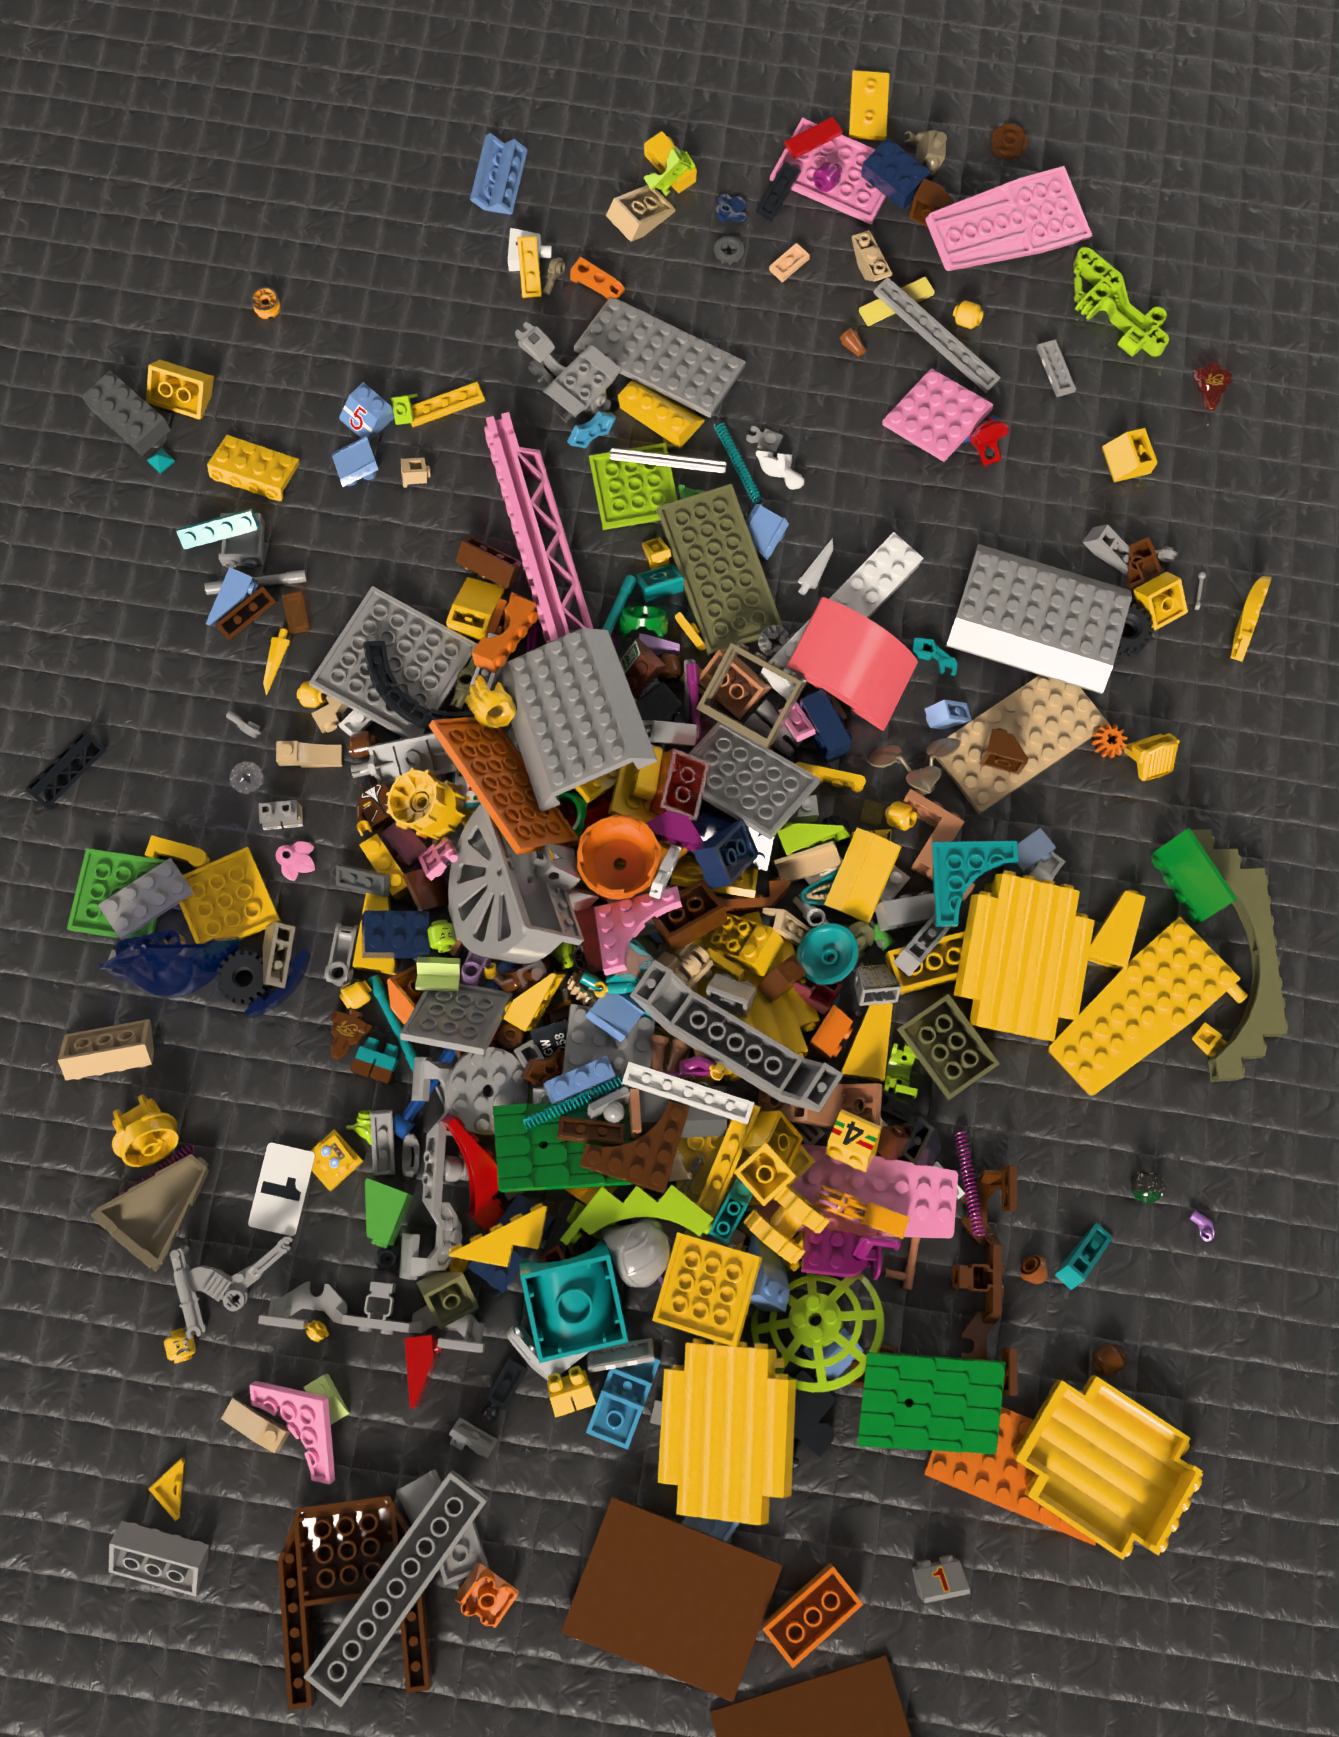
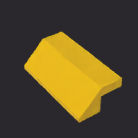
[824,828,902,924]

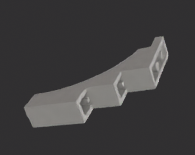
[642,720,697,745]

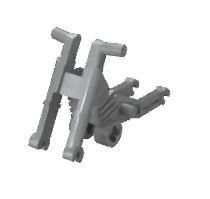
[170,1236,293,1339]

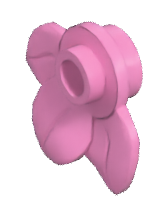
[275,841,315,881]

